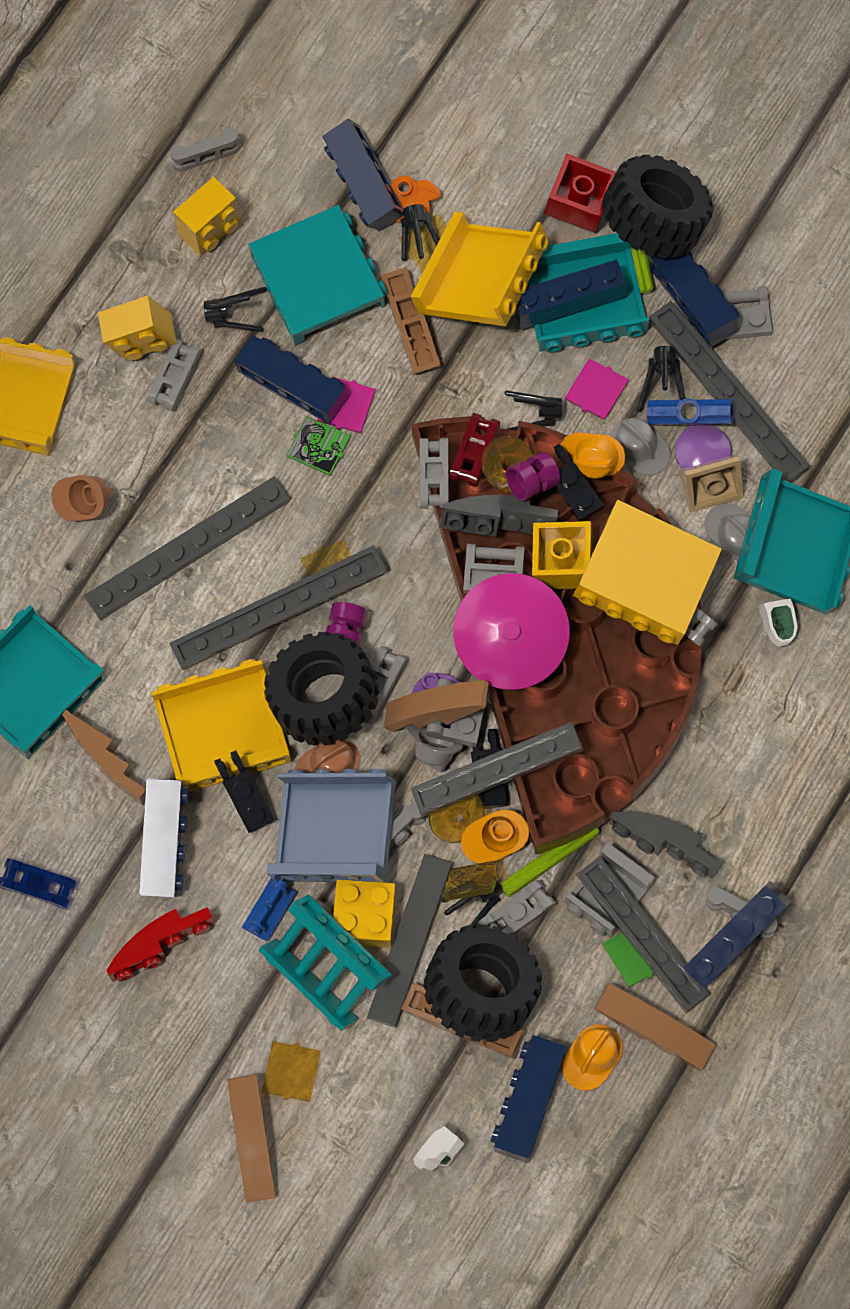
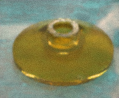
[482,436,533,493]
[429,794,485,843]

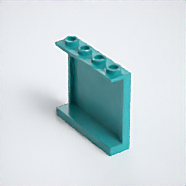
[248,205,387,346]
[527,233,649,352]
[733,468,850,614]
[0,605,107,759]

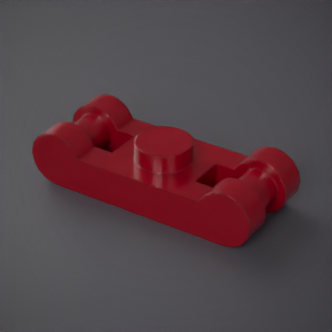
[449,413,501,487]

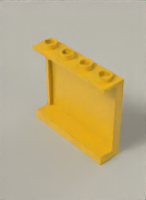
[410,211,549,326]
[0,337,76,456]
[573,500,722,645]
[151,659,291,792]

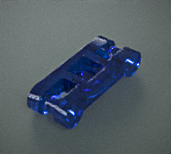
[0,858,77,910]

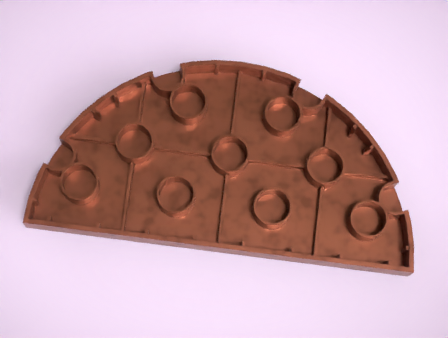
[411,416,702,855]

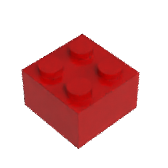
[544,153,616,233]

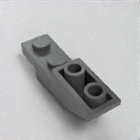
[439,495,558,537]
[609,812,720,879]

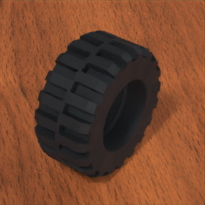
[602,154,713,258]
[264,632,379,746]
[423,924,542,1042]

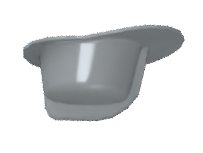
[610,418,671,476]
[704,503,750,561]
[404,724,463,772]

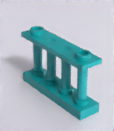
[258,894,392,1031]

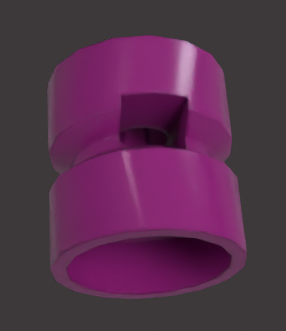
[506,452,560,501]
[325,602,368,647]

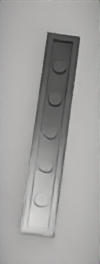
[411,722,583,816]
[367,854,452,1028]
[576,856,710,1014]

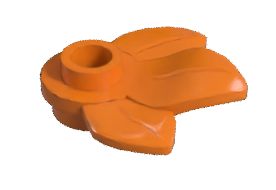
[391,175,441,223]

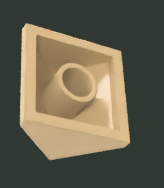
[678,456,744,513]

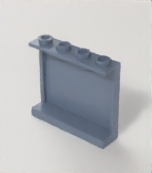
[267,769,396,882]

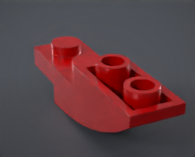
[106,907,215,982]

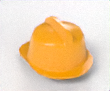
[561,432,625,479]
[461,809,529,864]
[562,1024,623,1091]

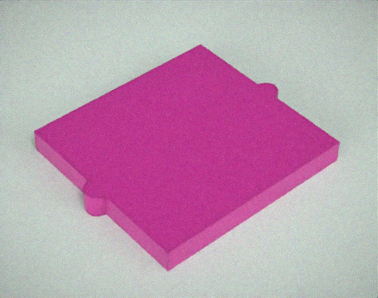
[565,359,629,421]
[317,376,376,434]

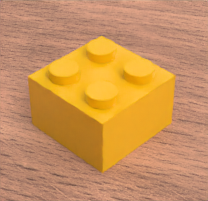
[173,176,240,256]
[98,296,176,360]
[532,521,594,589]
[333,880,396,949]

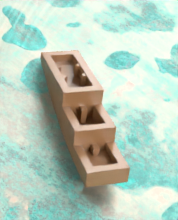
[380,267,440,374]
[384,680,489,732]
[62,710,146,806]
[401,983,526,1059]
[593,983,716,1070]
[227,1074,276,1203]

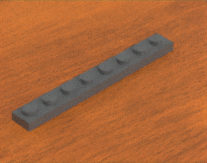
[649,301,810,483]
[84,476,290,621]
[169,545,386,670]

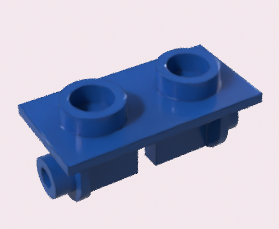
[242,878,296,942]

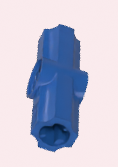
[647,398,734,426]

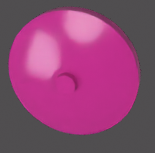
[453,573,570,690]

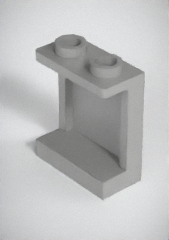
[565,842,654,938]

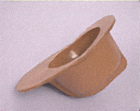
[51,475,114,521]
[295,739,360,773]

